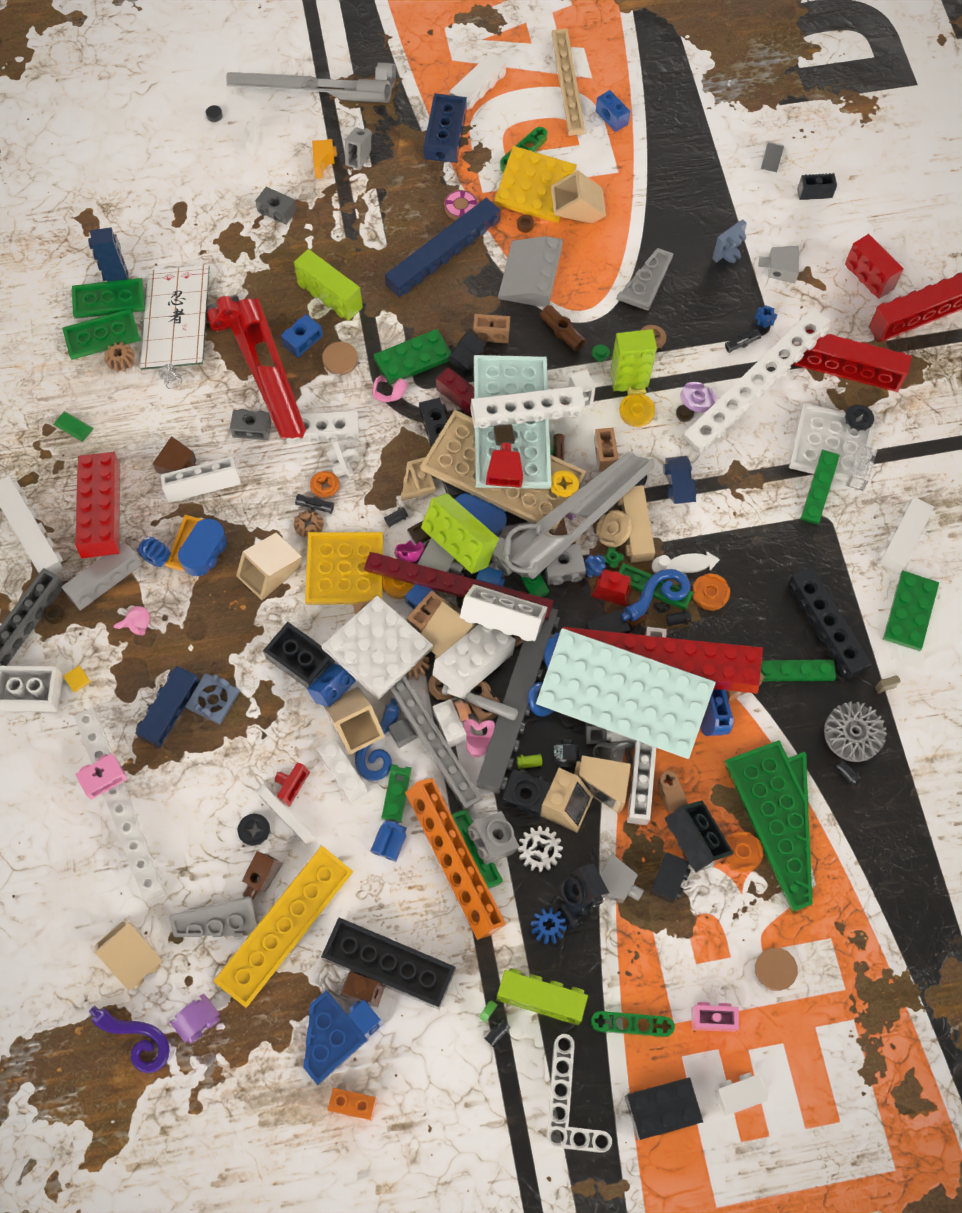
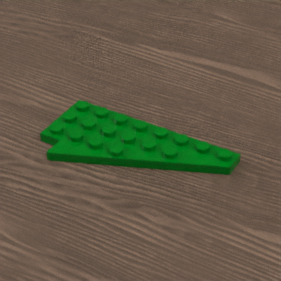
[724,740,813,913]

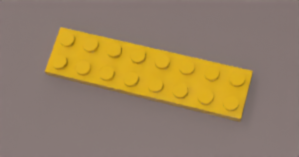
[213,845,354,1008]

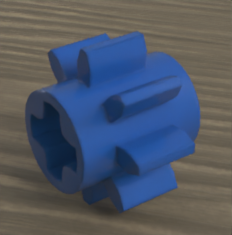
[754,305,778,328]
[584,554,607,578]

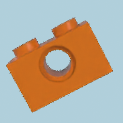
[327,1088,377,1121]

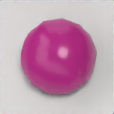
[394,540,425,564]

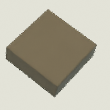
[875,675,901,693]

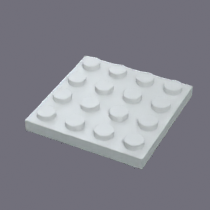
[789,403,875,485]
[322,596,434,700]

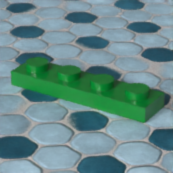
[800,449,840,525]
[619,563,693,610]
[761,660,836,682]
[451,809,503,889]

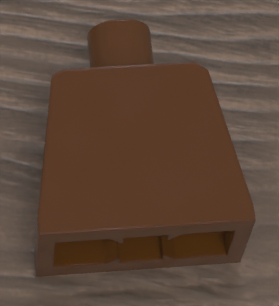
[152,436,197,474]
[242,851,283,901]
[340,972,385,1008]

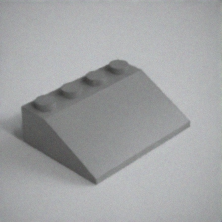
[498,236,563,307]

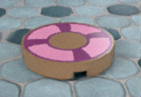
[444,190,478,220]

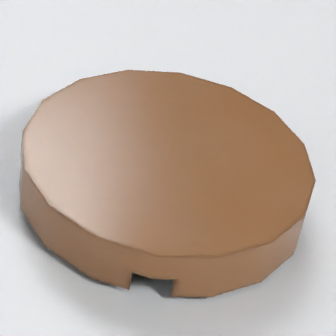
[322,342,358,375]
[755,947,798,991]

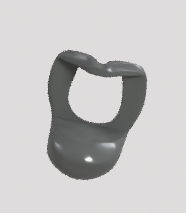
[593,741,634,764]

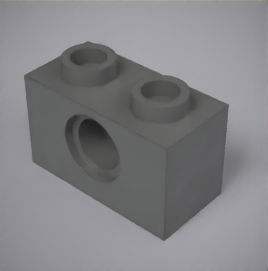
[255,186,297,225]
[230,409,272,440]

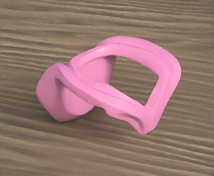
[372,375,408,402]
[114,606,150,636]
[463,719,495,757]

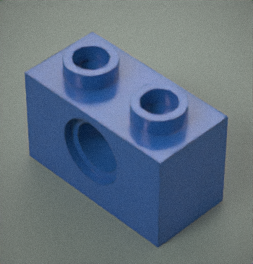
[595,90,630,132]
[281,314,323,358]
[307,663,356,707]
[348,1000,383,1039]

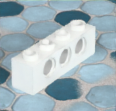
[286,411,360,444]

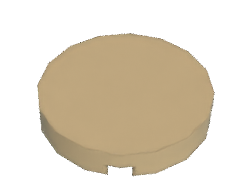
[596,510,632,548]

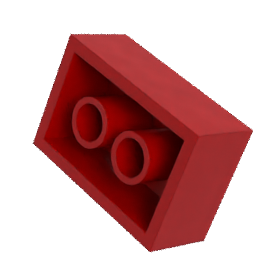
[845,233,904,299]

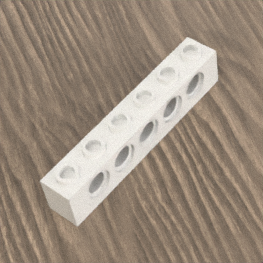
[470,386,585,428]

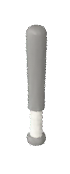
[442,684,518,720]

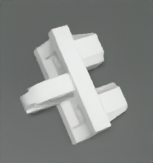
[326,441,359,477]

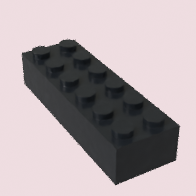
[321,917,456,1010]

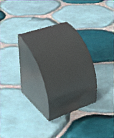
[388,719,418,749]
[585,722,607,744]

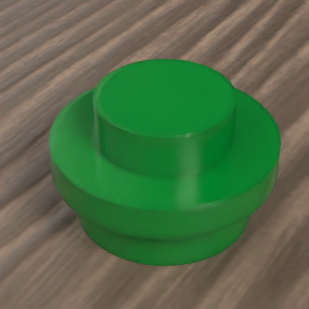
[592,345,610,362]

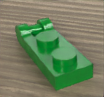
[381,764,412,823]

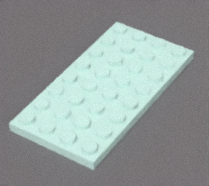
[474,355,551,489]
[536,628,716,759]

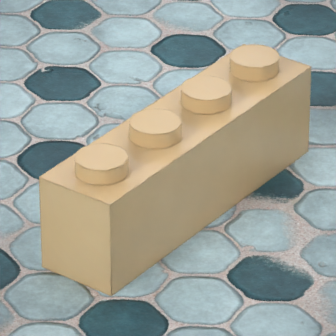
[617,485,655,563]

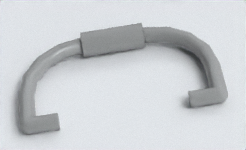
[503,524,541,573]

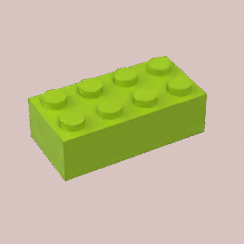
[294,249,363,321]
[610,329,657,391]
[421,493,499,574]
[496,968,588,1026]

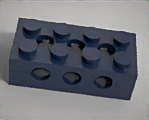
[424,93,467,163]

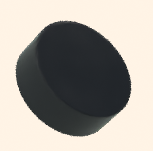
[205,105,223,122]

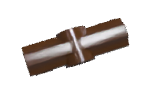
[540,305,586,351]

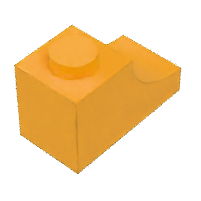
[312,139,337,179]

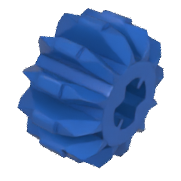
[137,536,171,567]
[531,908,566,944]

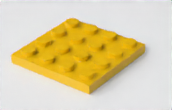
[494,146,577,223]
[305,532,384,605]

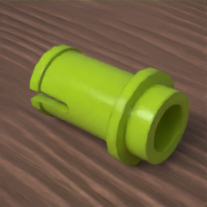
[516,754,542,770]

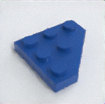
[303,990,368,1085]

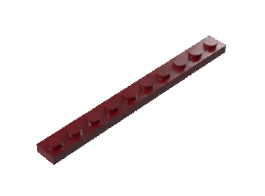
[364,552,554,620]

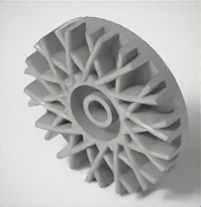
[824,701,887,762]

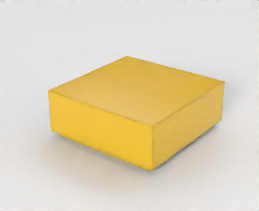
[63,665,91,693]

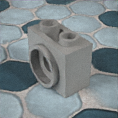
[544,543,586,585]
[467,811,520,865]

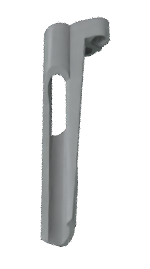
[226,63,396,103]
[491,452,654,579]

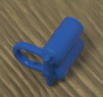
[370,820,407,862]

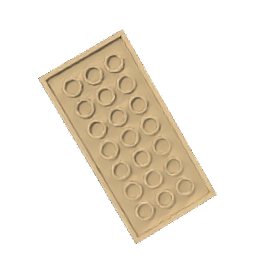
[420,410,587,533]

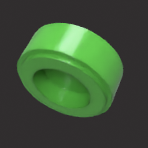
[479,1000,498,1023]

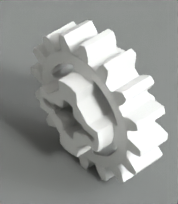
[518,826,563,872]

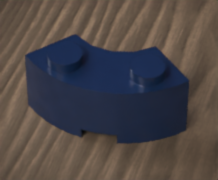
[663,456,696,504]

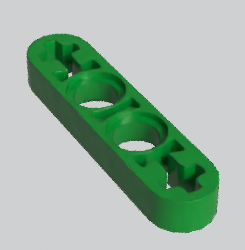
[500,127,547,173]
[590,1011,675,1037]

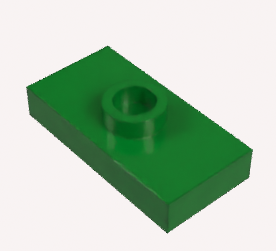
[518,573,549,597]

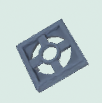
[712,219,747,263]
[185,673,240,725]

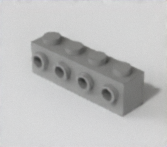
[61,541,142,610]

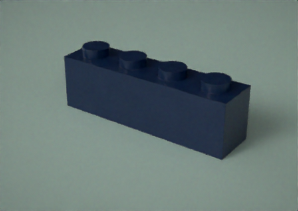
[88,227,129,282]
[135,665,200,749]

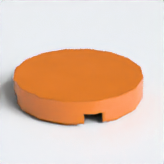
[692,573,730,611]
[724,831,764,873]

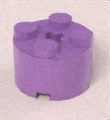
[169,993,220,1044]

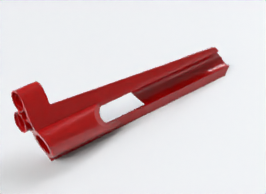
[207,296,306,440]

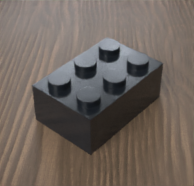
[263,621,335,688]
[664,800,734,873]
[624,1077,704,1141]

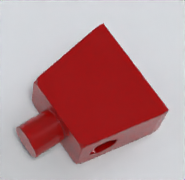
[486,443,523,488]
[592,570,631,607]

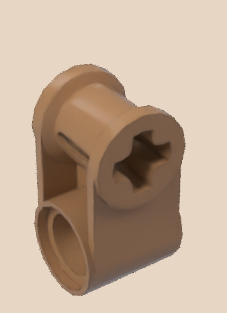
[658,771,688,813]

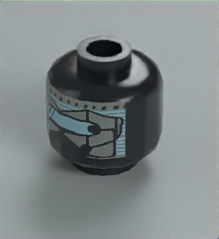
[554,739,580,768]

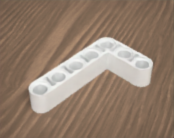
[547,1034,612,1153]

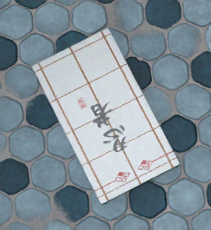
[140,264,210,370]

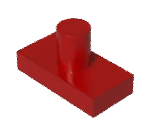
[274,762,310,807]

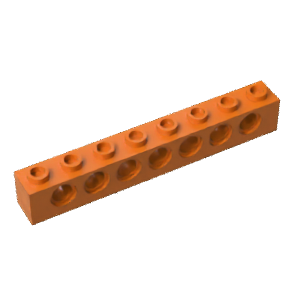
[405,778,506,940]

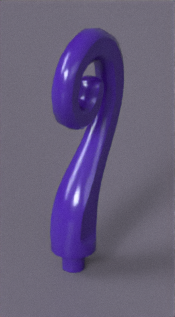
[89,1005,170,1073]

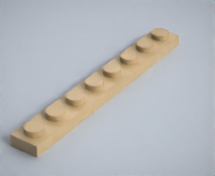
[551,29,585,136]

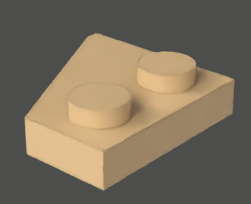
[401,457,436,501]

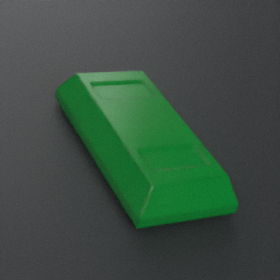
[53,411,94,442]

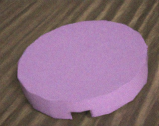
[680,382,716,413]

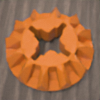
[310,471,340,499]

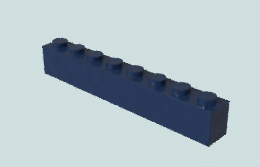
[385,197,500,298]

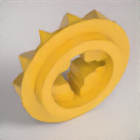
[550,470,579,499]

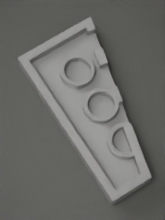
[616,248,674,311]
[169,896,259,937]

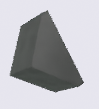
[761,141,784,172]

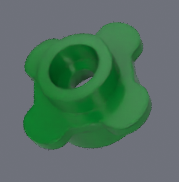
[602,547,624,569]

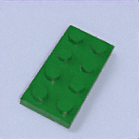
[72,278,145,319]
[62,309,141,360]
[373,329,451,385]
[883,570,939,652]

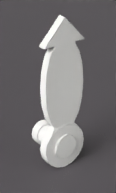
[652,552,720,573]

